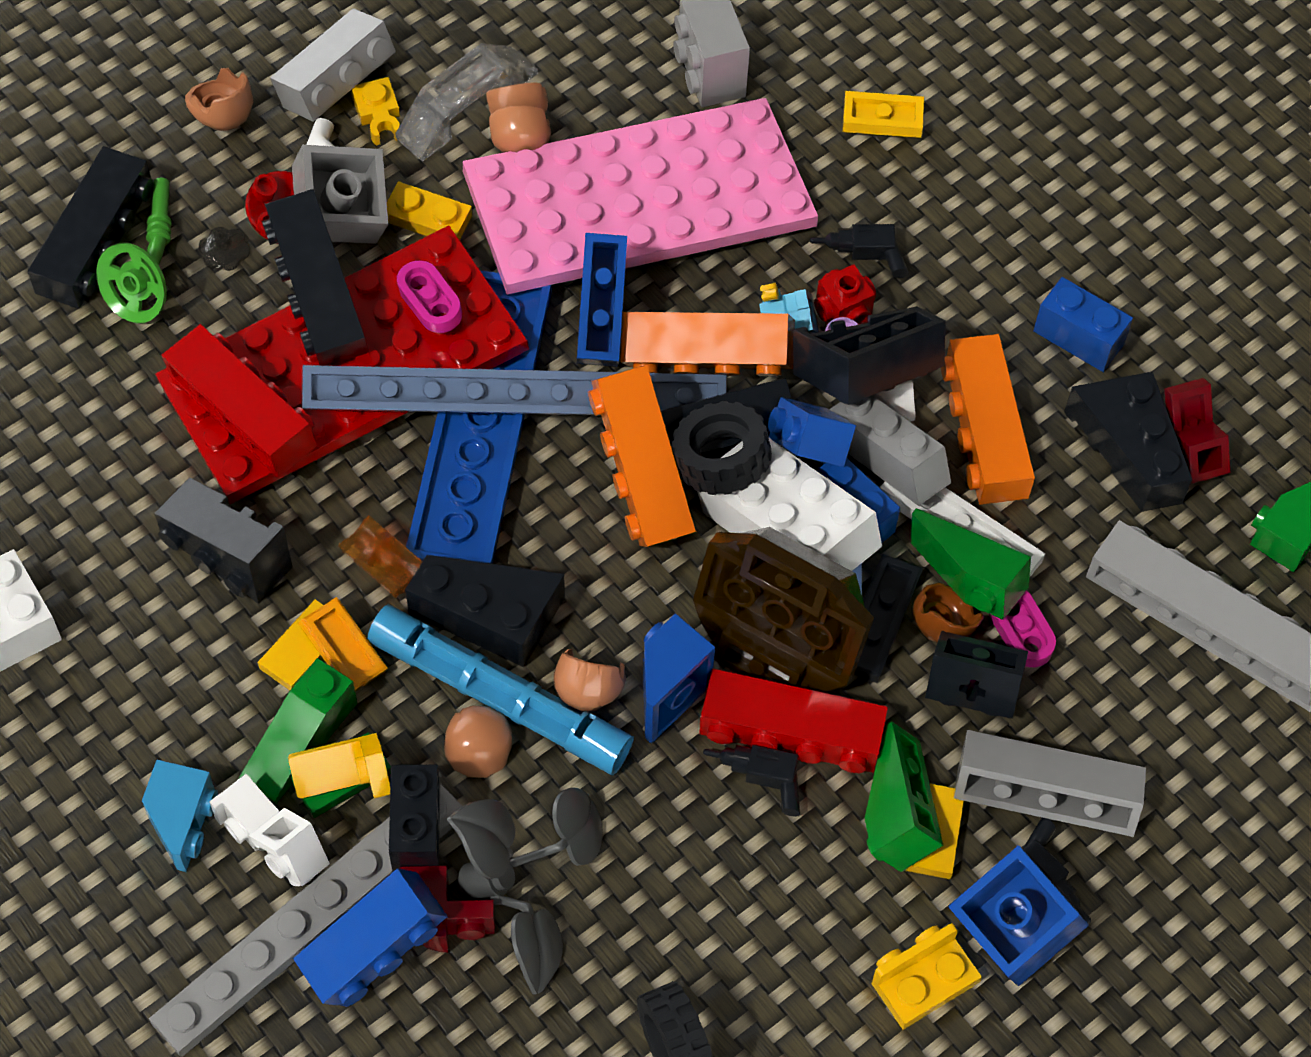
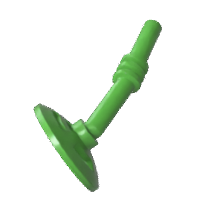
[96,177,172,323]

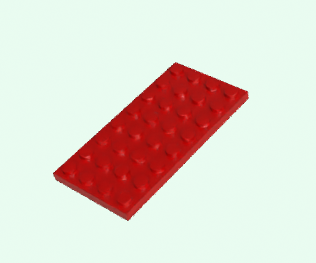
[155,225,529,505]

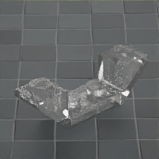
[395,43,538,162]

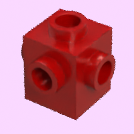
[814,264,876,325]

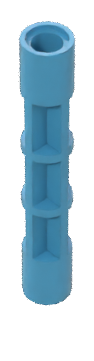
[367,604,634,776]

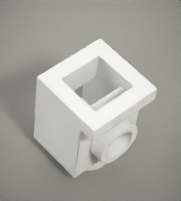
[210,774,280,851]
[249,808,330,886]

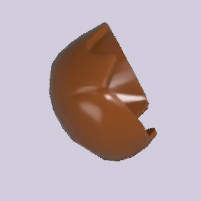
[913,582,984,643]

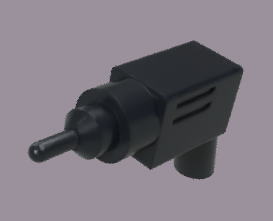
[810,224,909,278]
[703,745,800,817]
[1022,817,1091,923]

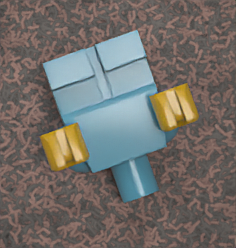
[759,283,819,334]

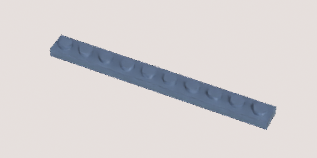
[302,365,726,415]

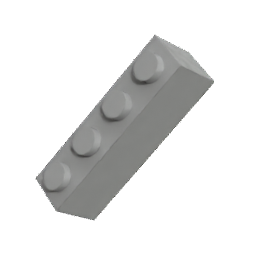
[954,730,1146,837]

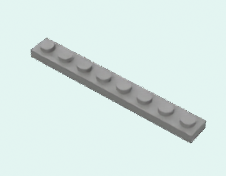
[149,784,463,1057]

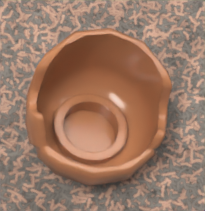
[486,82,548,114]
[489,106,551,153]
[444,705,513,778]

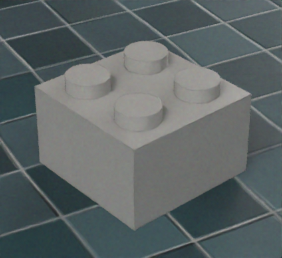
[673,0,750,108]
[292,144,388,244]

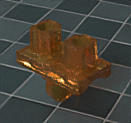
[338,515,423,598]

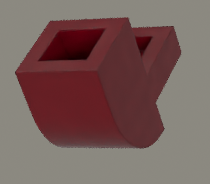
[1164,378,1231,484]
[400,866,495,952]

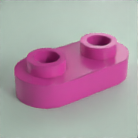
[397,260,462,333]
[989,590,1056,668]

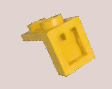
[288,733,390,798]

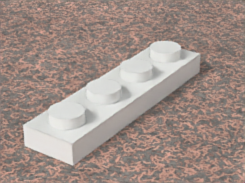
[880,482,1045,576]

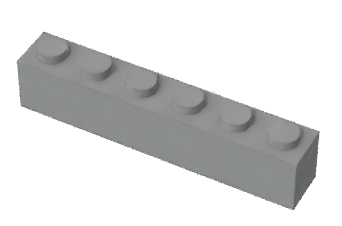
[1086,520,1311,712]

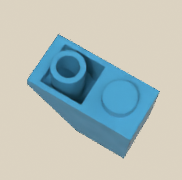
[142,760,218,872]

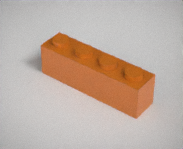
[621,312,795,376]
[941,334,1035,505]
[588,365,696,547]

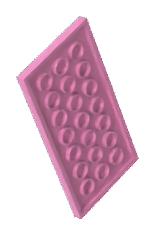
[463,98,818,295]

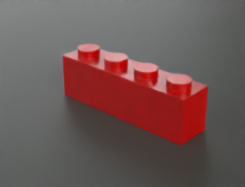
[161,324,317,478]
[699,668,888,773]

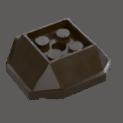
[693,527,874,692]

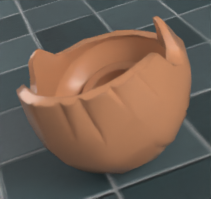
[185,68,253,131]
[554,649,626,712]

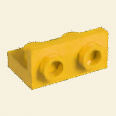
[871,923,982,1030]

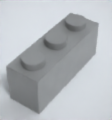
[270,8,396,122]
[829,395,951,506]

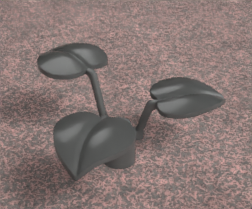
[447,788,603,995]

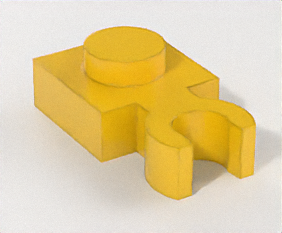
[351,77,401,146]

